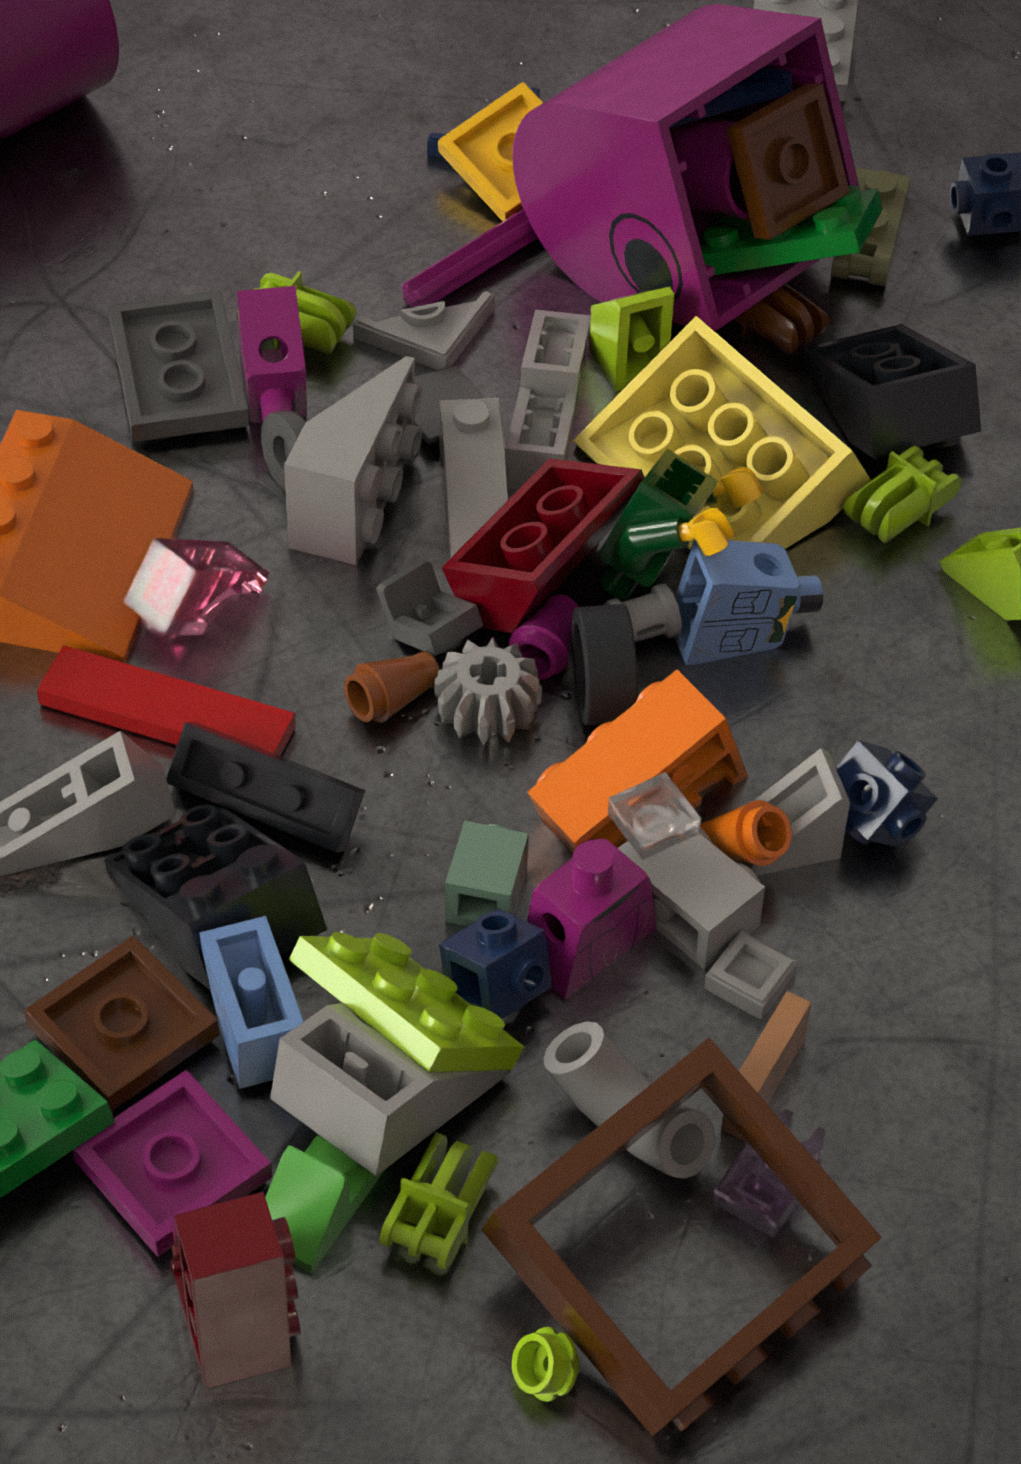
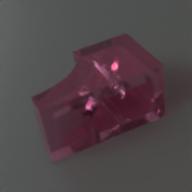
[123,538,270,639]

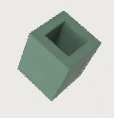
[445,821,529,926]

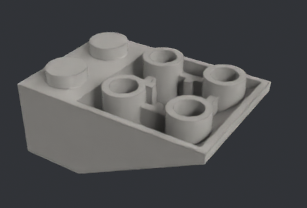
[284,356,422,566]
[270,1003,511,1176]

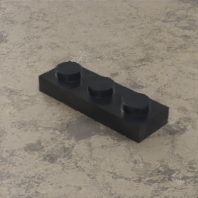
[166,722,366,853]

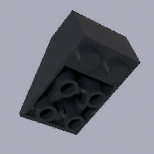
[104,803,327,991]

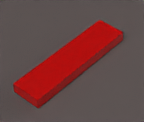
[37,645,296,756]

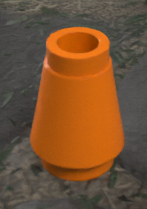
[700,800,792,866]

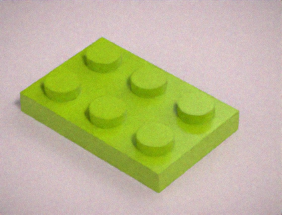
[289,932,524,1072]

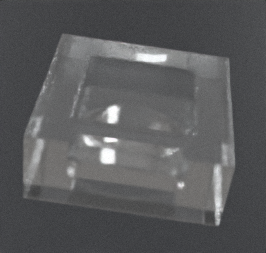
[608,772,701,860]

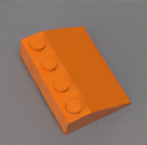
[0,409,194,663]

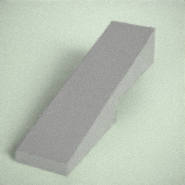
[505,309,591,490]

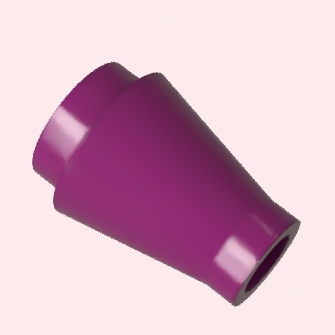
[509,595,578,680]

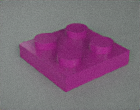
[73,1070,272,1257]

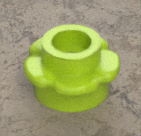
[512,1327,580,1402]

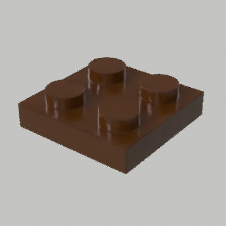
[726,83,850,239]
[24,936,219,1112]

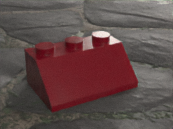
[442,458,645,633]

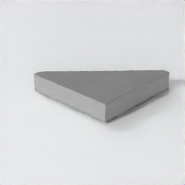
[353,291,495,370]

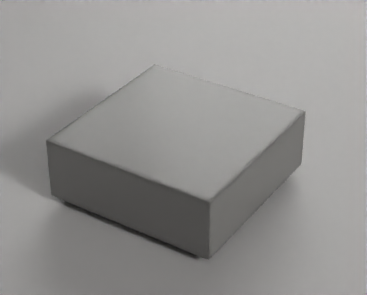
[704,930,798,1020]

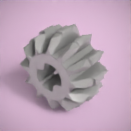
[435,637,542,746]

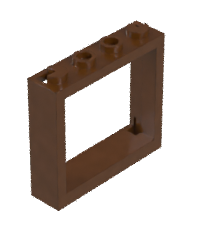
[481,1037,882,1437]

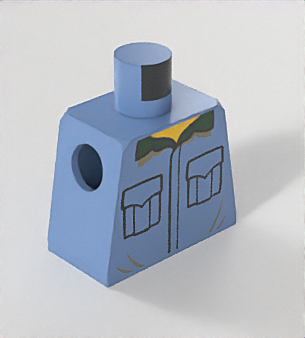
[675,539,823,665]

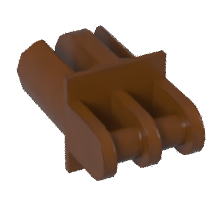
[733,283,830,356]

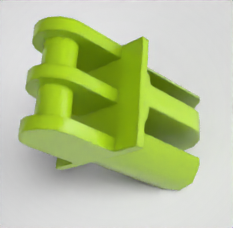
[236,271,357,354]
[843,446,962,544]
[379,1132,499,1270]

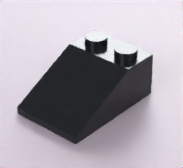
[798,324,981,461]

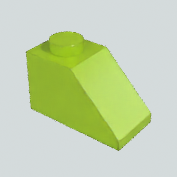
[589,286,674,392]
[939,527,1021,621]

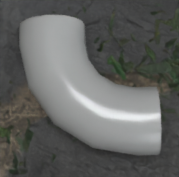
[543,1022,715,1179]

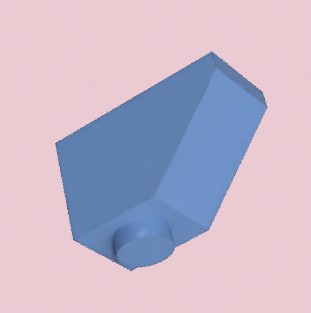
[199,916,304,1089]

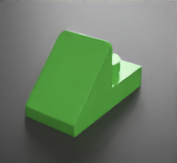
[265,1134,385,1273]

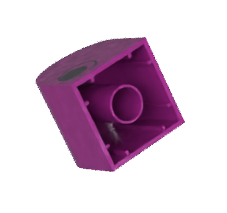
[513,4,860,332]

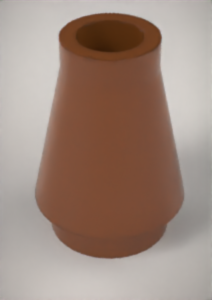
[344,651,440,723]

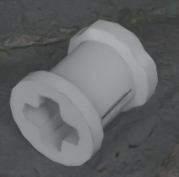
[603,583,682,643]

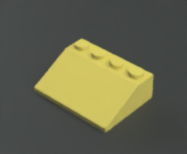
[573,316,871,550]

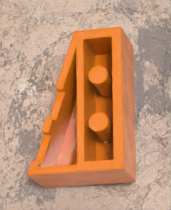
[527,669,748,853]

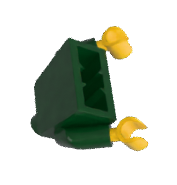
[598,449,763,599]

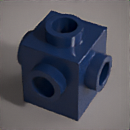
[950,152,1021,236]
[836,740,938,847]
[439,908,552,1019]

